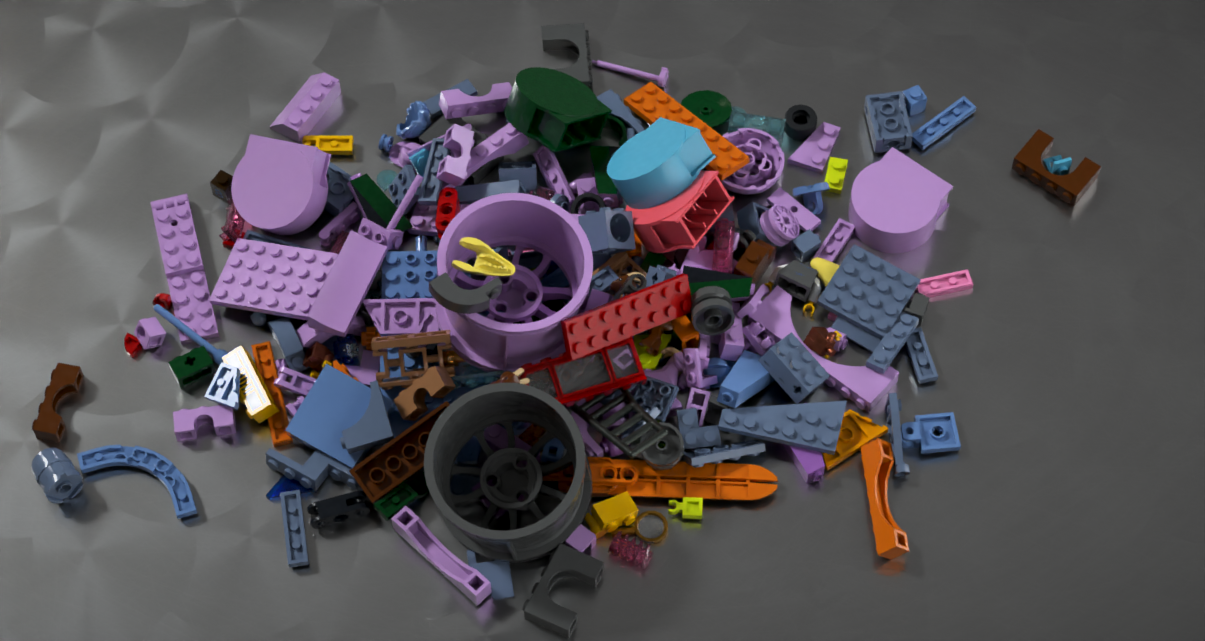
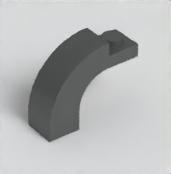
[429,272,502,314]

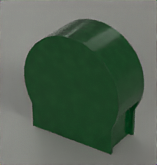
[504,67,612,153]

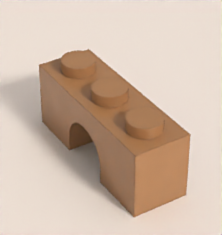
[393,366,456,421]

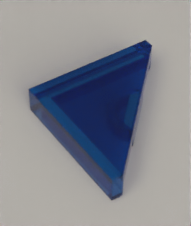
[266,475,318,500]

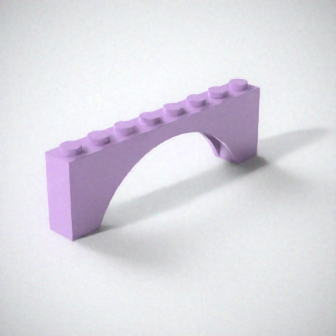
[748,285,899,413]

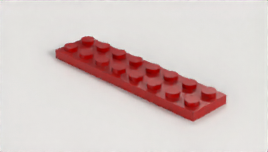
[561,274,692,360]

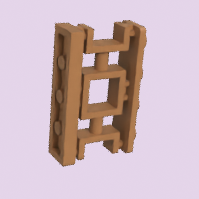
[371,330,456,390]

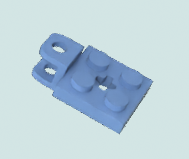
[901,412,961,454]

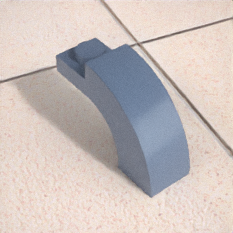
[268,316,310,372]

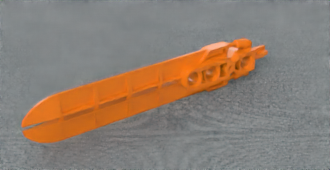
[543,457,778,501]

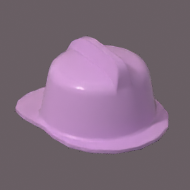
[389,141,421,173]

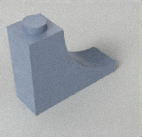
[340,380,394,454]

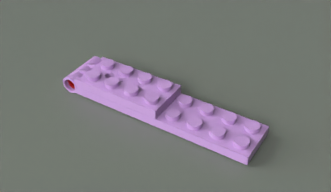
[150,193,219,345]

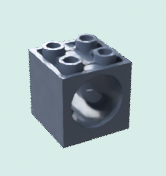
[578,207,636,255]

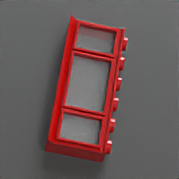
[519,335,647,407]

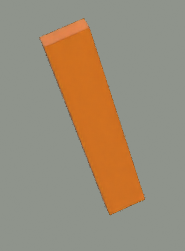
[251,341,293,447]

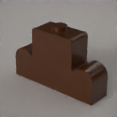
[734,239,776,307]

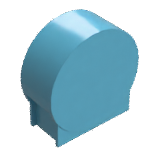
[607,117,716,209]

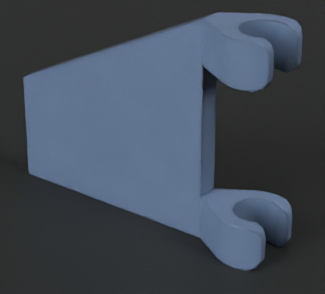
[467,550,514,600]

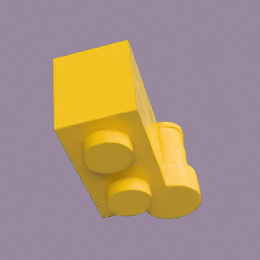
[584,491,639,539]

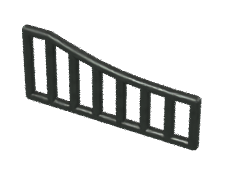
[555,361,668,458]

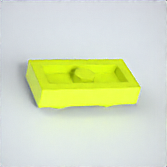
[824,157,848,194]

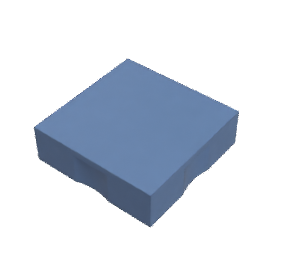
[285,364,396,468]

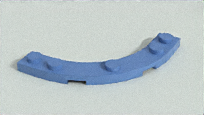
[77,445,197,519]

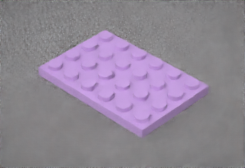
[209,238,339,320]

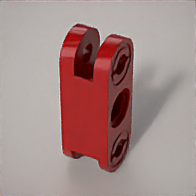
[435,187,460,240]

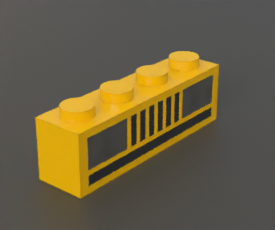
[222,345,279,424]

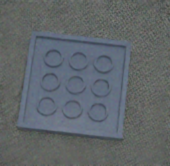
[817,244,921,340]

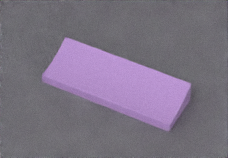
[307,229,388,337]

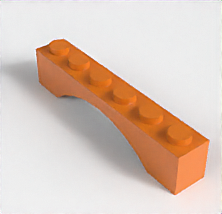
[860,438,909,560]

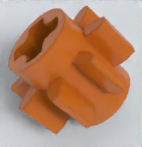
[361,327,381,350]

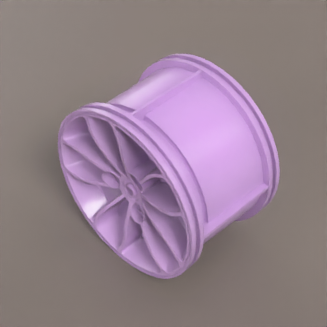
[436,193,593,375]

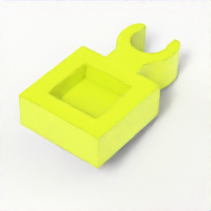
[668,497,703,519]

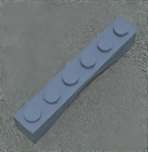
[597,89,645,135]

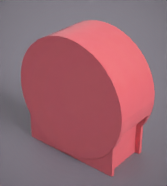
[625,171,734,253]

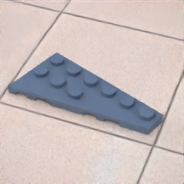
[718,400,847,455]

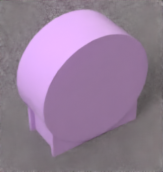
[231,134,331,235]
[848,147,953,254]

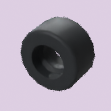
[784,104,817,140]

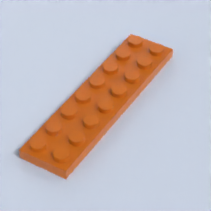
[624,82,750,180]

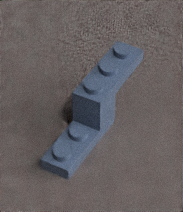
[265,448,363,491]

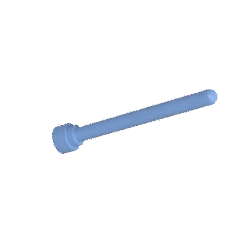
[153,304,228,366]

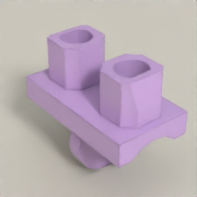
[743,322,776,356]

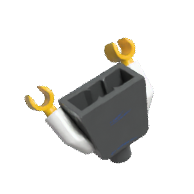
[765,260,821,317]

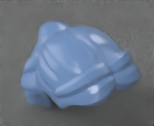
[396,101,432,139]

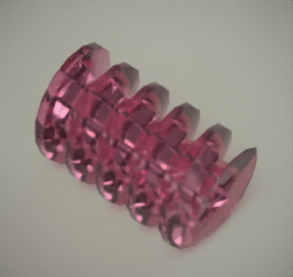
[608,531,654,570]

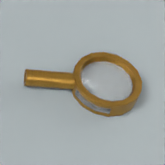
[612,511,668,544]

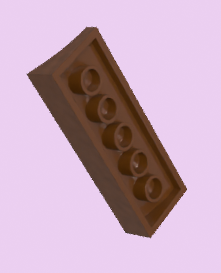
[349,401,450,504]

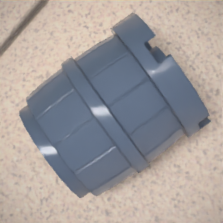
[31,448,83,503]

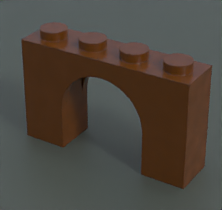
[1012,129,1101,206]

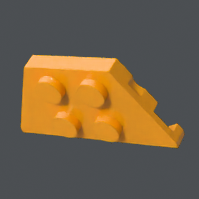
[822,409,888,471]

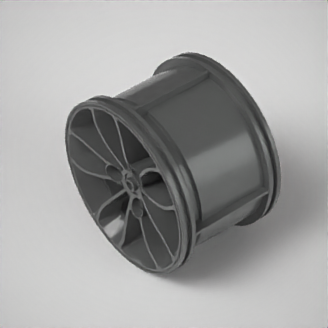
[424,383,592,563]

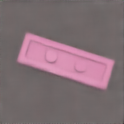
[915,269,973,298]

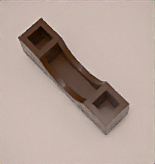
[32,363,84,443]

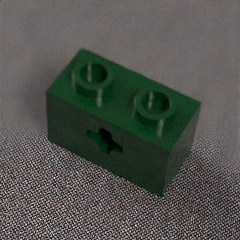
[168,345,216,389]

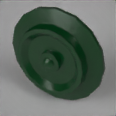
[681,90,732,128]

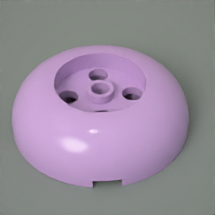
[720,128,785,195]

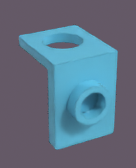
[1043,155,1072,175]

